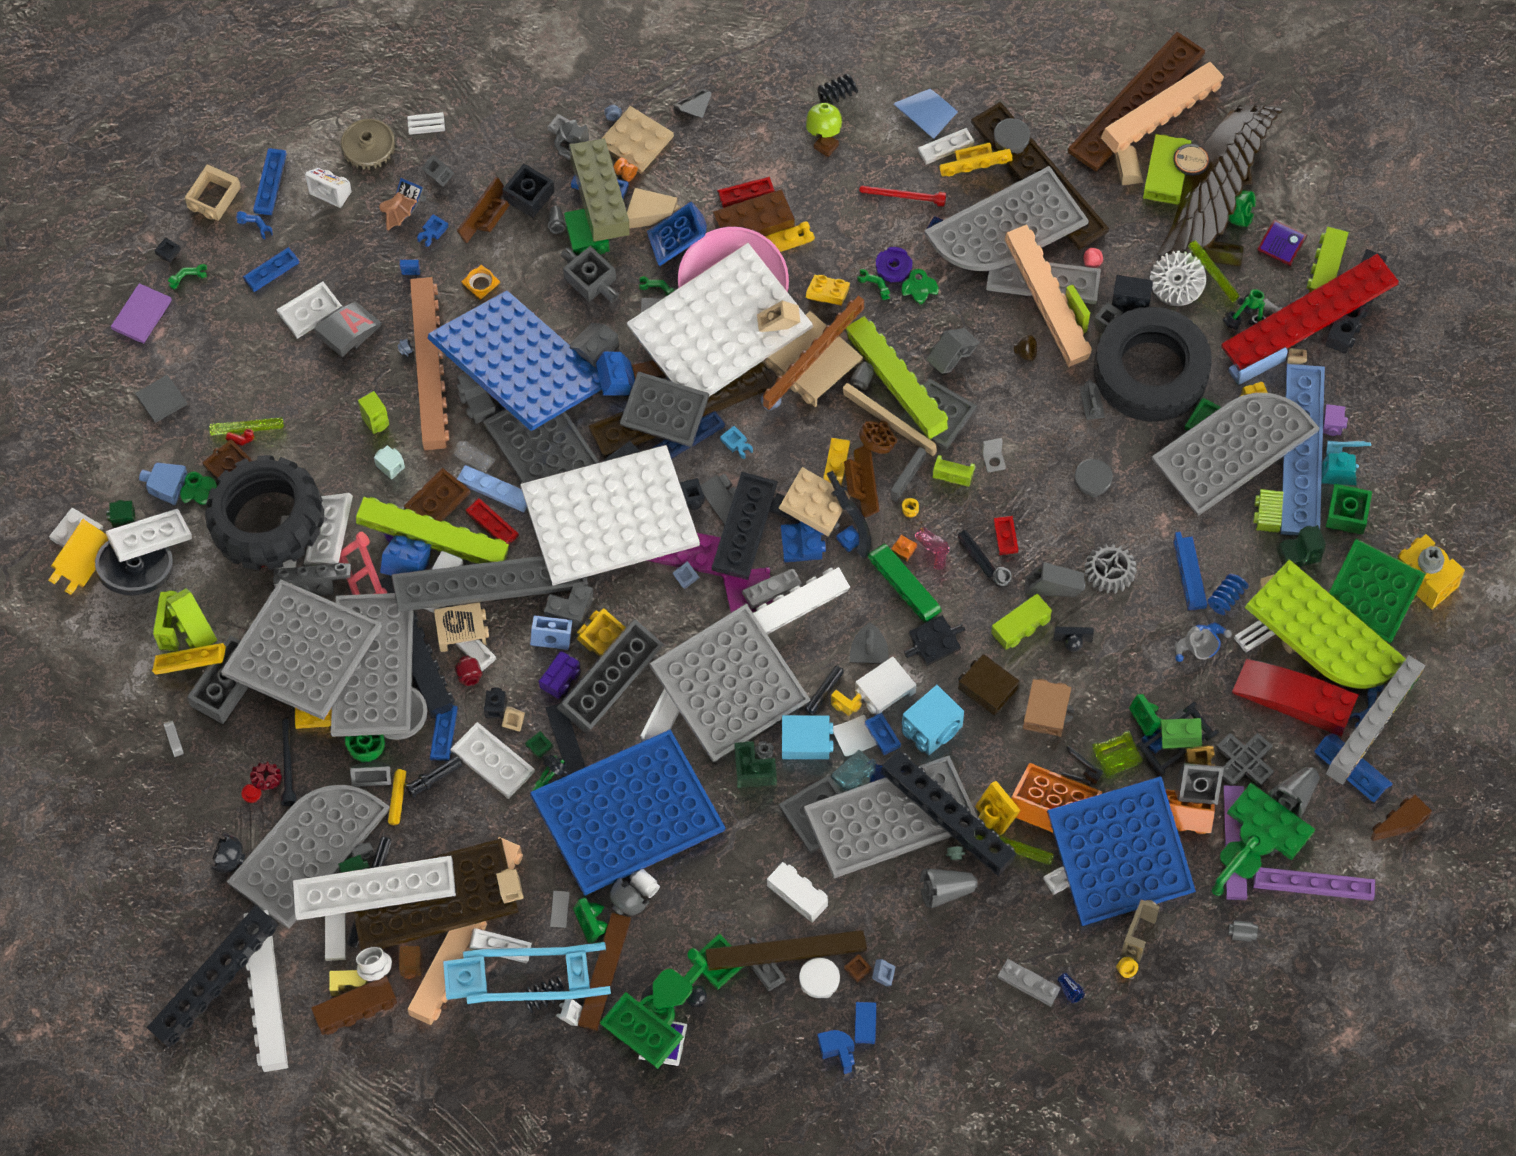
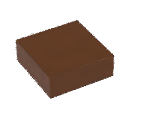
[844,954,872,983]

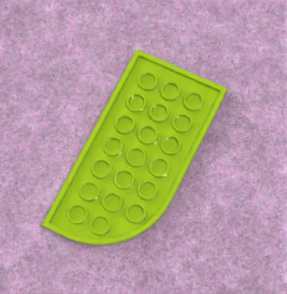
[1245,560,1406,689]

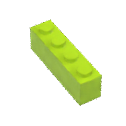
[1306,227,1349,293]

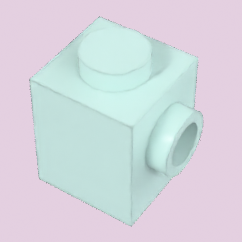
[374,445,405,480]

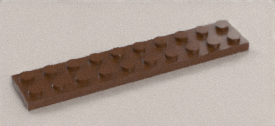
[1067,32,1206,172]

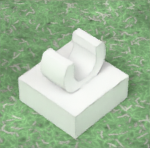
[556,999,583,1026]

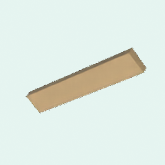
[843,383,937,456]

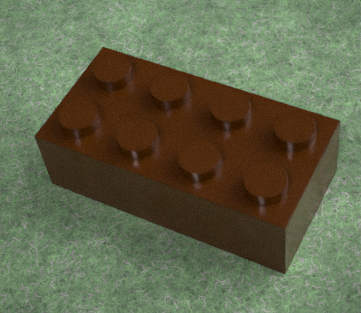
[713,189,795,236]

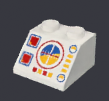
[305,168,352,208]

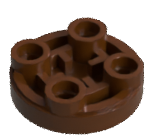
[859,421,897,454]

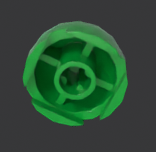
[1228,190,1256,227]
[345,734,385,762]

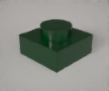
[525,731,553,759]

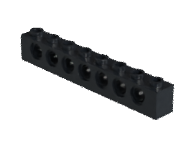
[881,750,1016,876]
[146,905,279,1048]

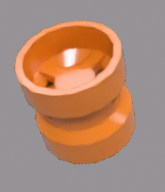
[613,157,638,182]

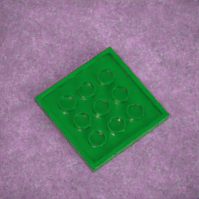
[1329,539,1426,643]

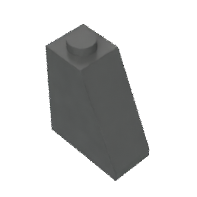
[1025,562,1086,597]

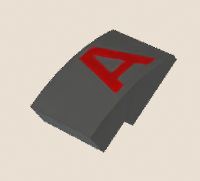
[314,302,382,357]

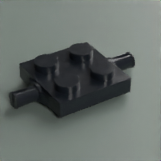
[904,615,965,666]

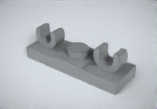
[742,569,802,609]
[998,959,1061,1007]

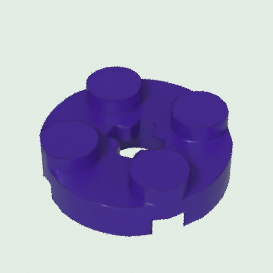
[876,247,912,283]

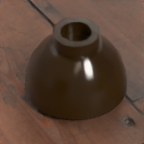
[1014,335,1037,361]

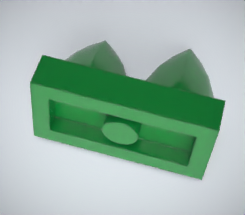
[1129,694,1163,736]
[573,898,608,943]

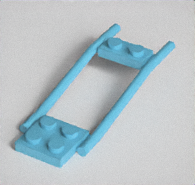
[443,942,611,1004]

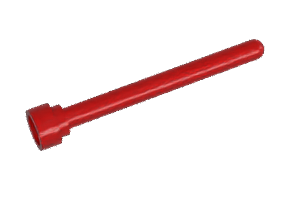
[859,186,946,207]

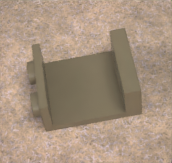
[1121,899,1160,962]

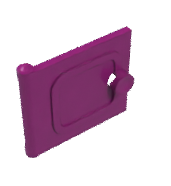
[722,567,774,614]

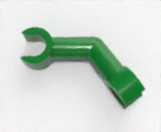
[168,264,207,289]
[857,269,890,300]
[639,276,675,296]

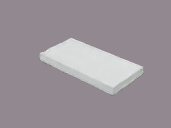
[304,493,353,566]
[106,508,192,562]
[451,722,535,799]

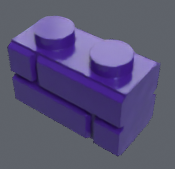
[539,651,581,699]

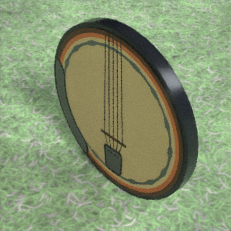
[1173,144,1210,176]

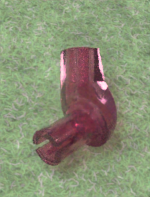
[915,527,950,570]

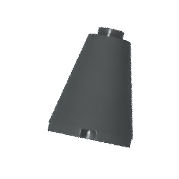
[1269,767,1320,818]
[920,868,977,908]

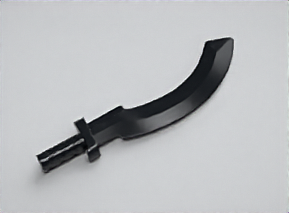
[826,471,871,559]

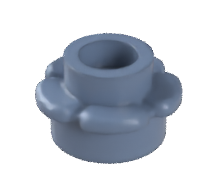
[604,105,622,121]
[398,339,413,356]

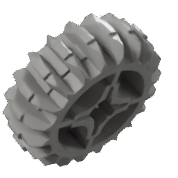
[1085,543,1137,594]

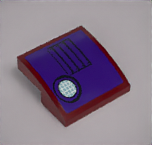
[1257,219,1308,267]

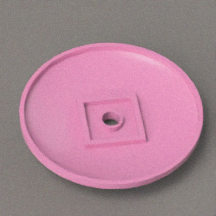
[678,227,789,292]

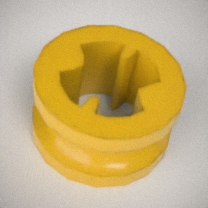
[902,498,919,517]

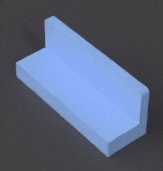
[1228,348,1288,385]

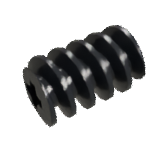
[817,74,858,105]
[521,976,565,1013]

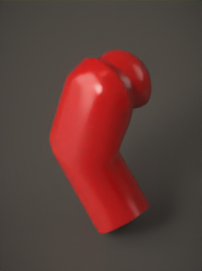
[226,429,254,446]

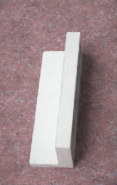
[641,689,680,742]

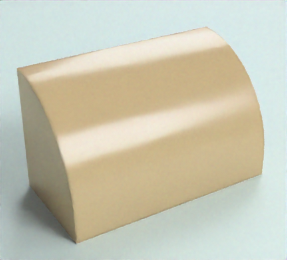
[1115,145,1143,186]

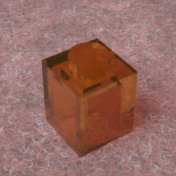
[399,946,422,978]

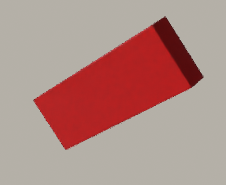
[717,176,775,208]
[465,498,519,545]

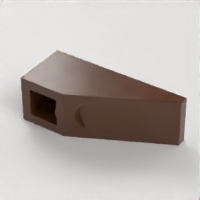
[1370,795,1432,841]

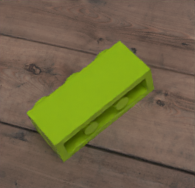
[166,588,218,649]
[991,594,1052,650]

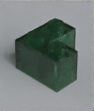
[1277,525,1326,568]
[734,741,777,788]

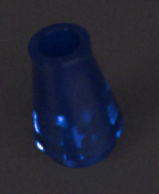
[1057,973,1085,1003]

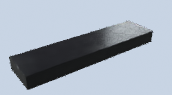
[546,703,586,776]

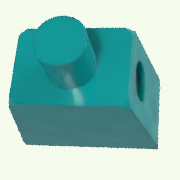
[1321,452,1356,486]

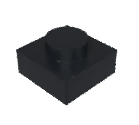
[154,237,181,263]

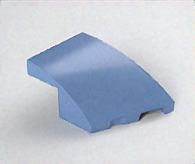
[893,89,958,139]

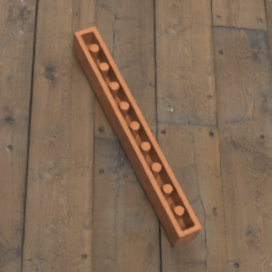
[410,277,450,450]

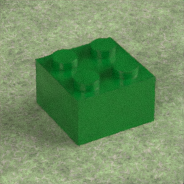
[1326,484,1372,535]

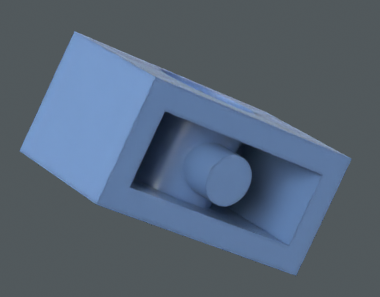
[530,615,572,650]

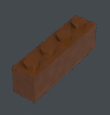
[311,976,397,1035]

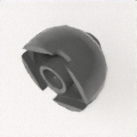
[610,877,650,916]

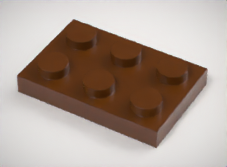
[404,468,471,522]

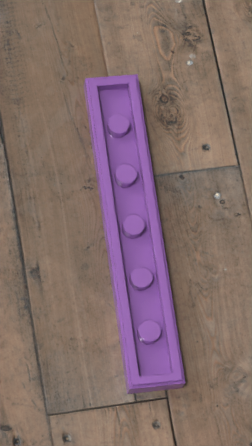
[1223,786,1247,900]
[1253,867,1375,901]

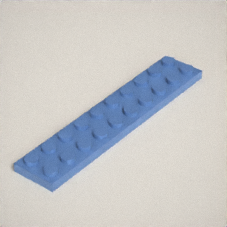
[1281,364,1325,537]

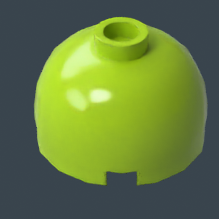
[806,103,842,138]

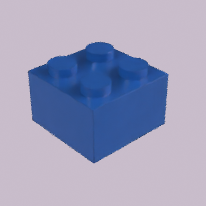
[380,535,431,576]

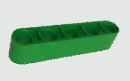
[868,543,942,623]

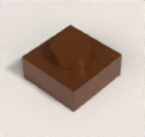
[814,136,839,157]

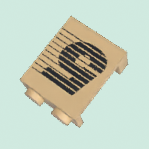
[434,602,489,652]

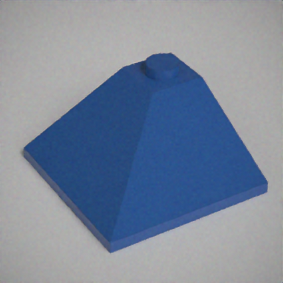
[647,201,707,266]

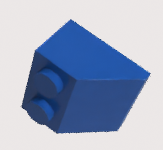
[596,352,635,395]

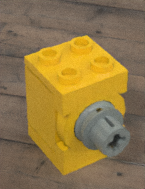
[1397,534,1465,609]

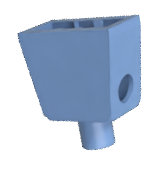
[139,463,188,505]

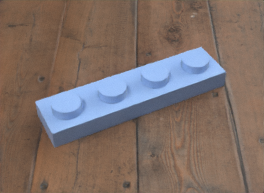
[457,465,527,512]

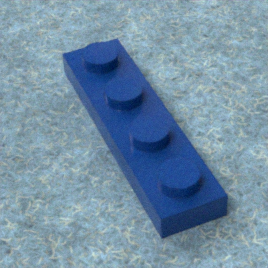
[253,148,287,216]

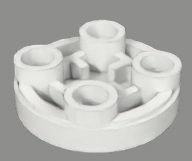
[799,958,840,998]

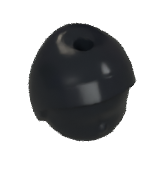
[686,985,707,1007]

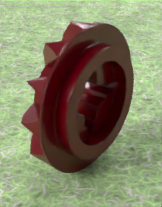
[250,761,282,790]

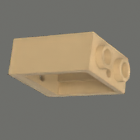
[185,164,241,221]

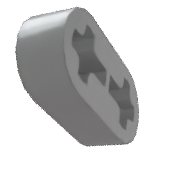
[164,721,184,757]

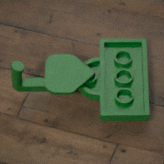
[1212,783,1316,896]
[600,948,707,1069]

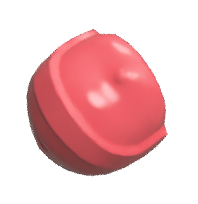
[1083,248,1103,268]

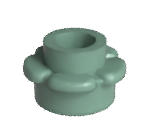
[946,847,965,860]

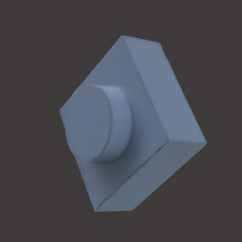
[673,562,700,589]
[872,959,895,986]

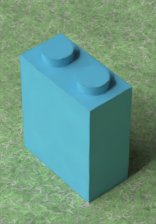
[782,715,833,759]

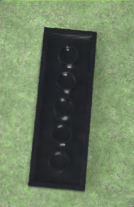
[711,471,778,580]

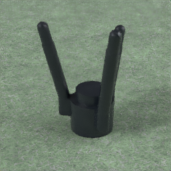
[1061,746,1104,786]

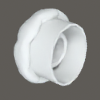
[356,947,392,981]

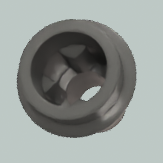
[548,206,566,234]

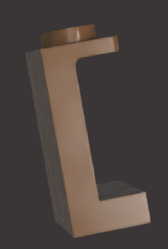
[1023,679,1071,737]

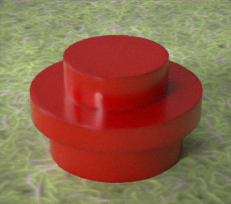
[241,784,261,803]

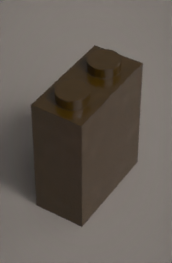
[958,654,1020,716]

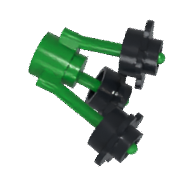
[1223,289,1266,330]
[532,754,569,791]

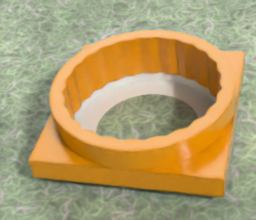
[461,265,500,300]

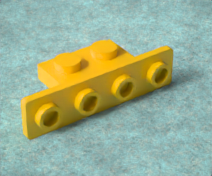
[939,143,1013,177]

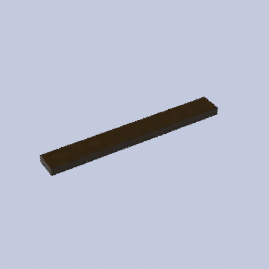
[705,930,867,971]

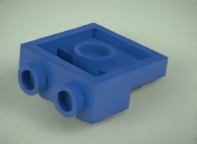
[781,521,826,563]

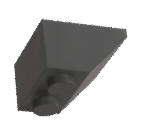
[569,323,619,368]
[1175,763,1224,804]

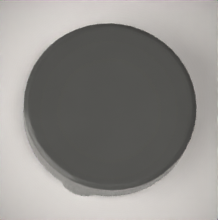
[994,118,1030,153]
[1074,459,1113,498]

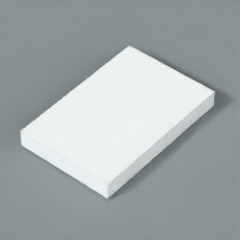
[276,282,343,338]

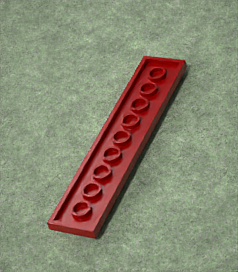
[1221,254,1399,371]

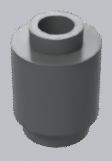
[850,362,874,391]
[1228,920,1258,942]

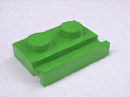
[1161,718,1202,749]

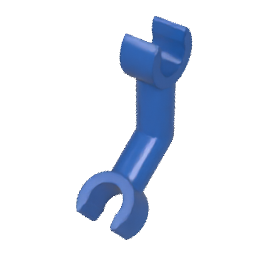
[236,211,273,239]
[1349,688,1377,727]

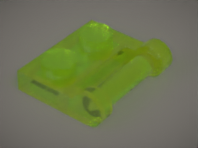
[1092,731,1143,777]

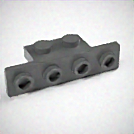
[273,563,351,596]

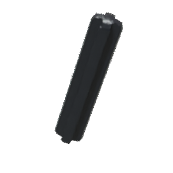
[958,530,995,578]
[805,665,844,715]

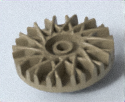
[341,119,395,170]

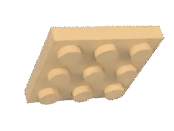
[602,106,674,173]
[779,467,851,536]

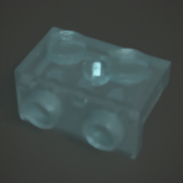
[831,750,876,791]

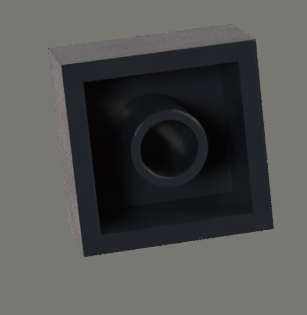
[502,163,555,218]
[1112,275,1154,313]

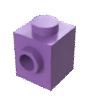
[1323,404,1348,436]

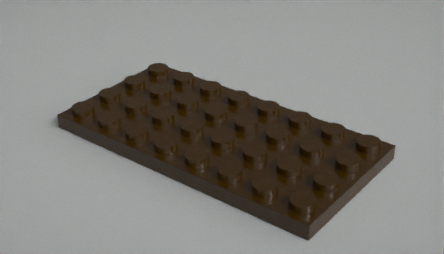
[353,838,519,951]

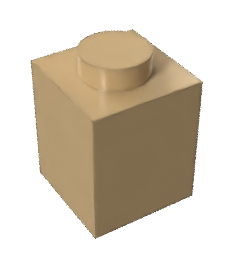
[496,869,524,903]

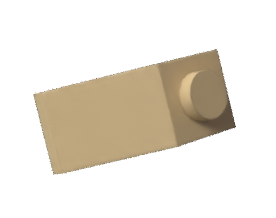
[757,300,801,332]

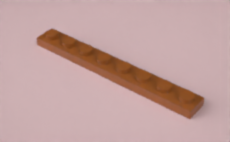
[763,295,864,410]

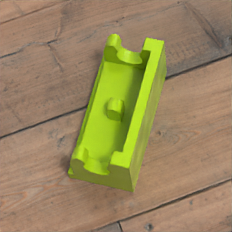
[933,455,975,487]

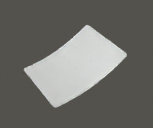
[833,715,877,756]

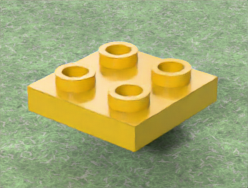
[806,275,850,306]
[975,781,1021,836]

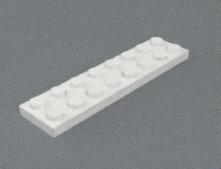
[293,856,456,920]

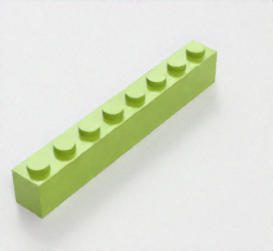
[846,316,948,439]
[356,497,509,564]

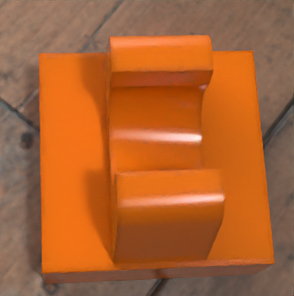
[891,535,917,561]

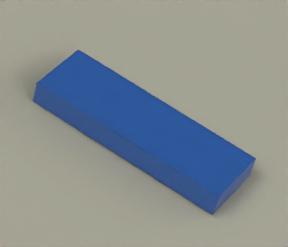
[243,247,299,292]
[430,706,458,761]

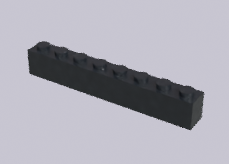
[373,576,455,719]

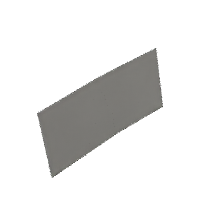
[550,891,569,928]

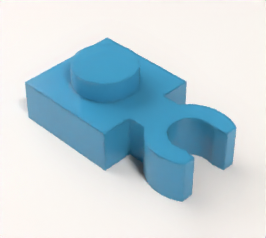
[720,426,753,459]

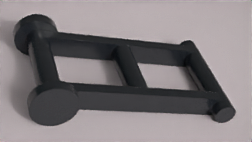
[1136,701,1219,777]

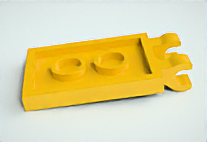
[48,519,109,595]

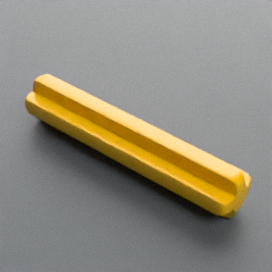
[388,769,406,826]

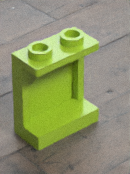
[153,590,180,651]

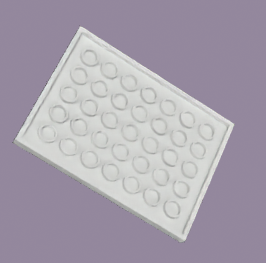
[627,243,813,396]
[521,445,700,586]

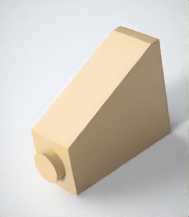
[627,188,680,228]

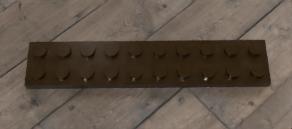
[971,101,1109,250]
[588,362,774,459]

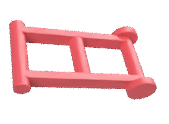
[338,532,387,595]

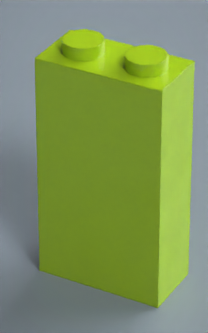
[1143,134,1191,205]

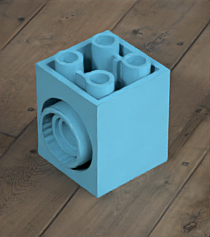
[902,685,964,756]

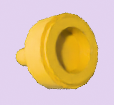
[1116,957,1138,978]

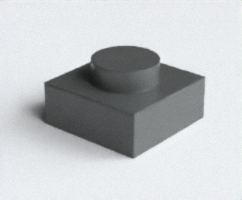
[351,842,375,860]

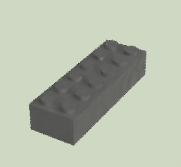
[556,619,664,733]

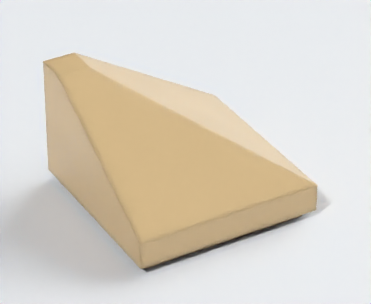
[1287,348,1307,365]
[502,707,525,732]

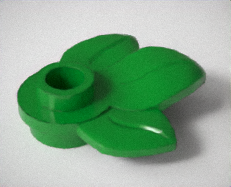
[902,268,939,305]
[180,472,217,505]

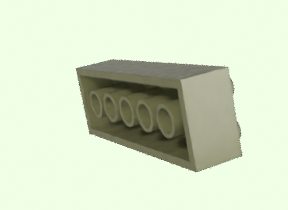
[569,138,629,241]

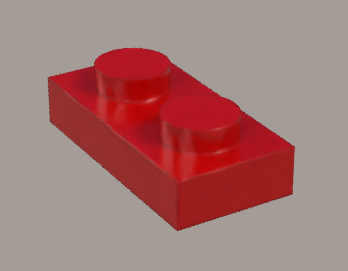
[993,516,1019,555]

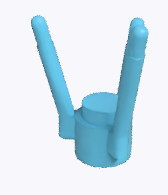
[1326,441,1371,468]

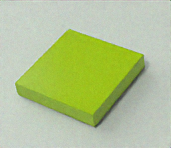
[1065,285,1090,333]

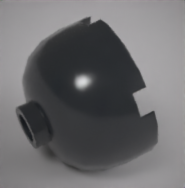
[210,832,245,873]

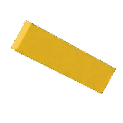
[152,643,226,675]

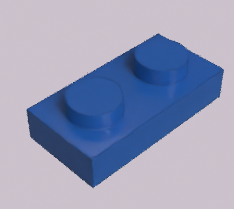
[865,713,901,755]

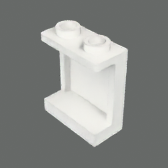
[855,657,916,715]

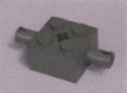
[561,246,619,303]

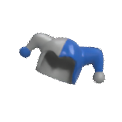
[1175,622,1232,662]

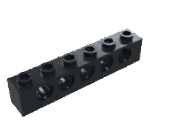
[1325,249,1388,354]

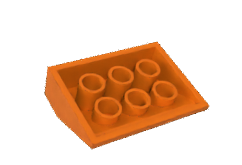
[1011,763,1103,833]

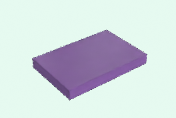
[111,283,172,344]

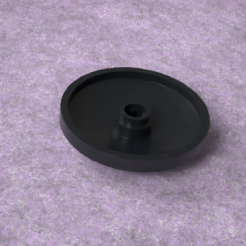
[95,541,173,596]

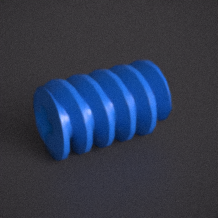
[1208,574,1249,616]

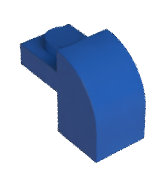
[817,1030,855,1074]

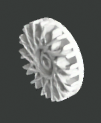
[1150,251,1206,306]

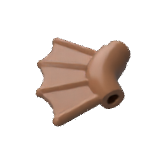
[379,192,417,230]

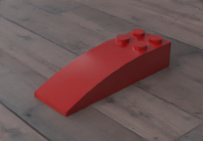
[1232,659,1358,737]

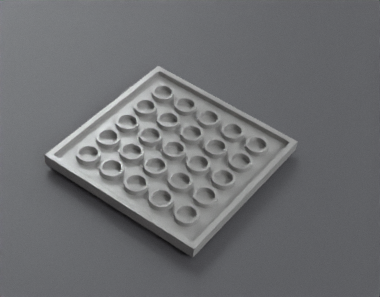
[221,579,382,720]
[649,604,811,763]

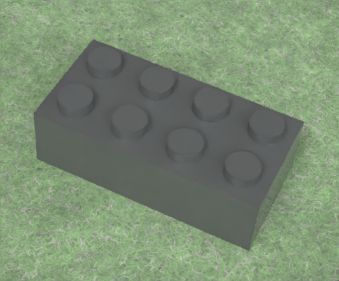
[187,635,248,724]

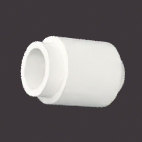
[630,869,660,898]

